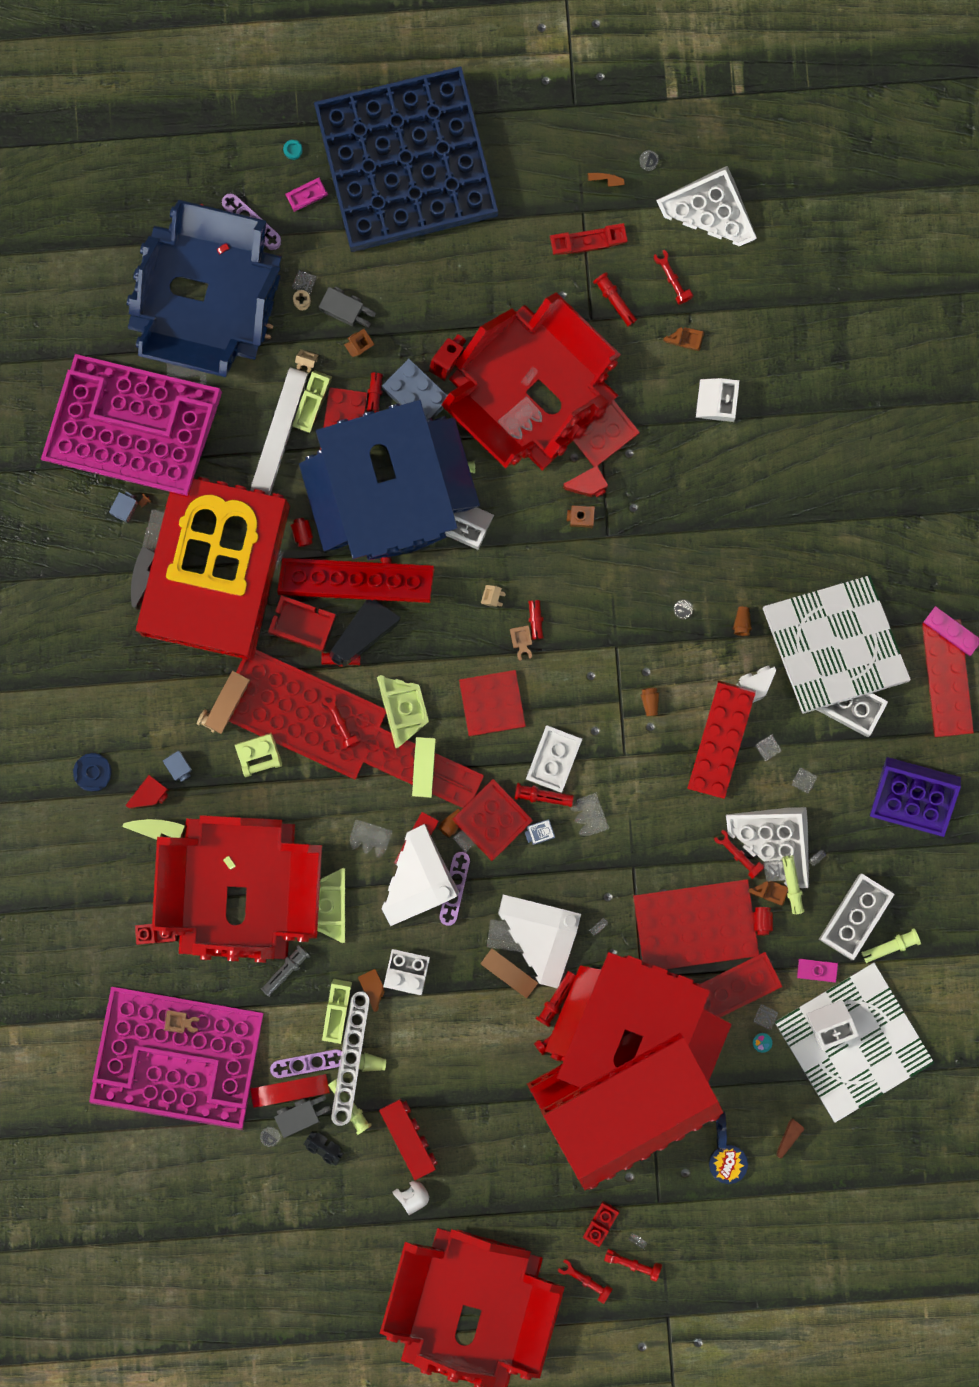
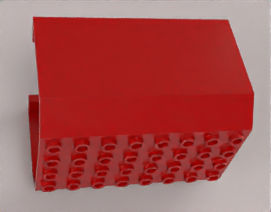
[527,1030,723,1190]

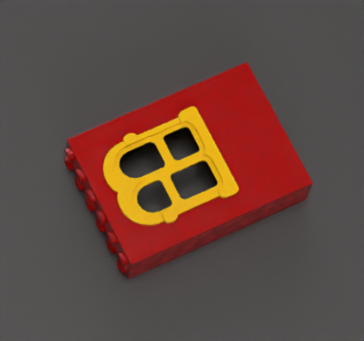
[135,477,290,661]

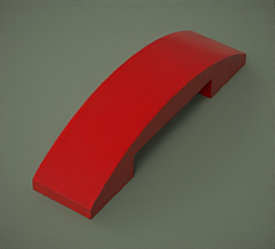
[550,223,628,255]
[250,1074,330,1108]

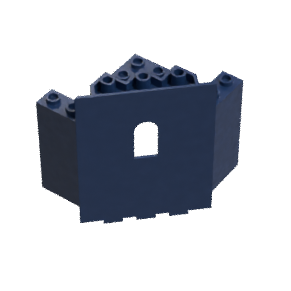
[127,200,282,377]
[299,400,480,560]

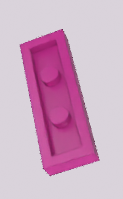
[923,606,979,656]

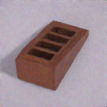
[776,1118,804,1159]

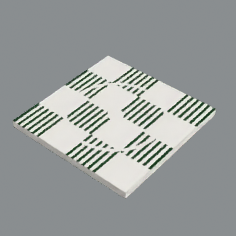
[763,575,910,714]
[775,963,934,1122]

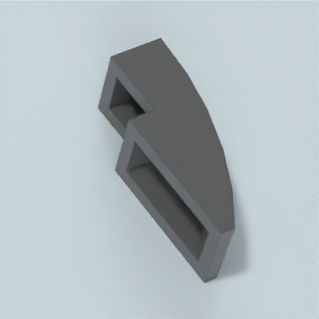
[131,547,154,609]

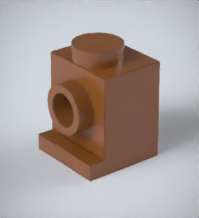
[344,329,374,357]
[567,506,595,528]

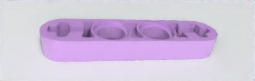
[222,194,281,250]
[440,852,470,926]
[270,1049,342,1078]

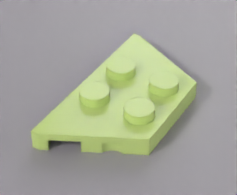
[377,675,429,748]
[317,868,345,943]

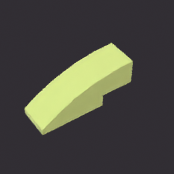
[292,370,332,433]
[412,737,436,798]
[122,819,186,840]
[322,979,352,1044]

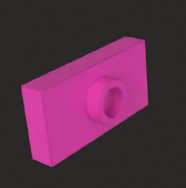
[285,178,328,212]
[797,959,838,983]

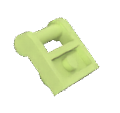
[235,733,282,777]

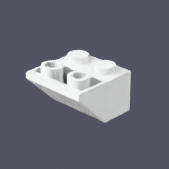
[696,378,739,422]
[445,507,494,550]
[736,666,776,702]
[383,949,430,995]
[806,1000,859,1051]

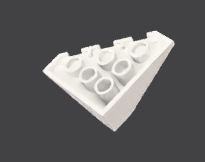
[656,166,757,246]
[726,807,809,888]
[382,824,459,926]
[498,895,581,988]

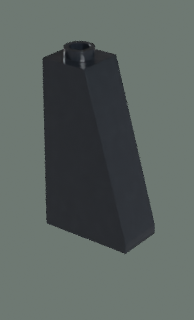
[330,600,401,667]

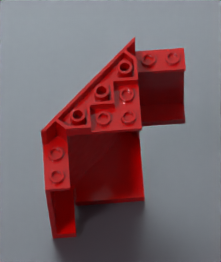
[441,292,621,471]
[152,815,322,963]
[545,952,732,1089]
[380,1228,565,1387]

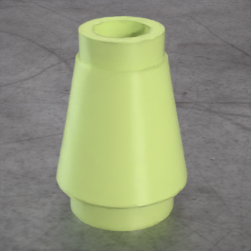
[359,1052,386,1072]

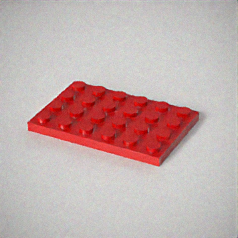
[633,879,759,969]

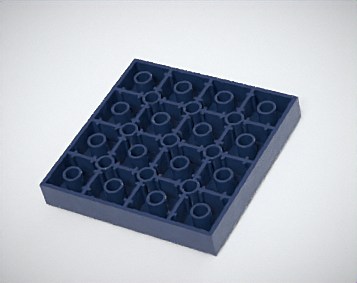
[314,66,498,252]

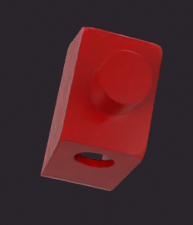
[429,334,466,381]

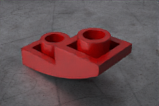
[135,924,178,945]
[583,1201,620,1247]

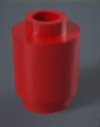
[290,518,313,547]
[753,907,773,935]

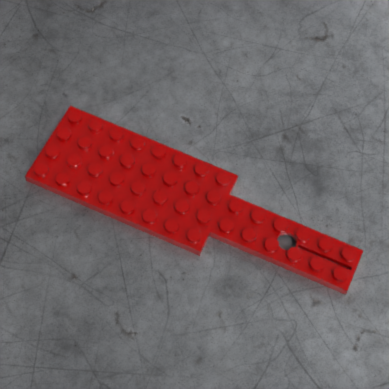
[229,650,484,808]

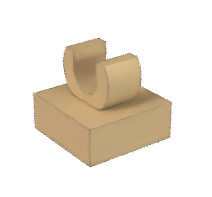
[295,349,319,373]
[481,585,506,606]

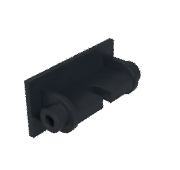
[303,1131,344,1166]

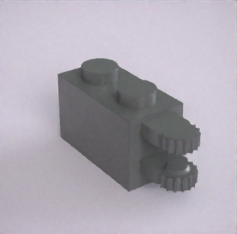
[319,287,376,328]
[274,1095,331,1138]

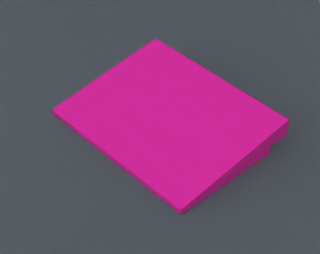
[41,354,222,496]
[89,987,263,1130]

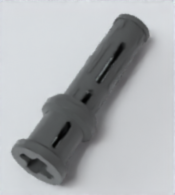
[261,944,311,997]

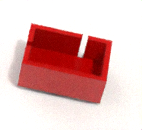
[268,595,337,652]

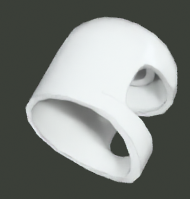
[392,1181,429,1215]

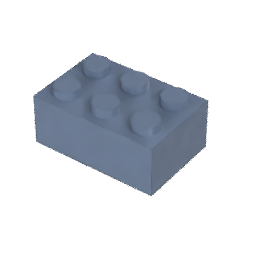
[382,359,448,419]

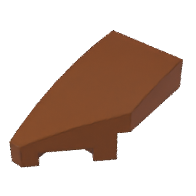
[587,173,625,187]
[663,327,704,351]
[748,881,788,906]
[358,969,385,1012]

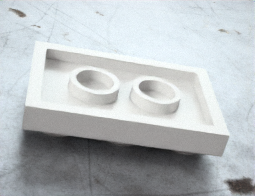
[526,725,582,793]

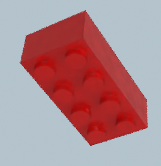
[379,1098,438,1180]

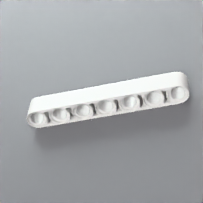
[250,367,309,495]
[332,992,369,1126]

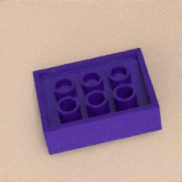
[870,757,961,837]

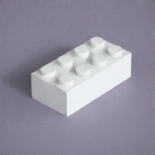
[817,693,888,737]
[819,873,895,960]

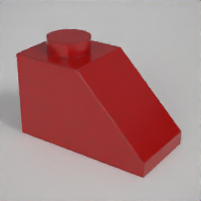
[563,466,608,498]
[125,775,169,809]

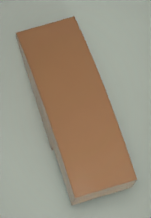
[204,671,250,734]
[480,949,538,998]

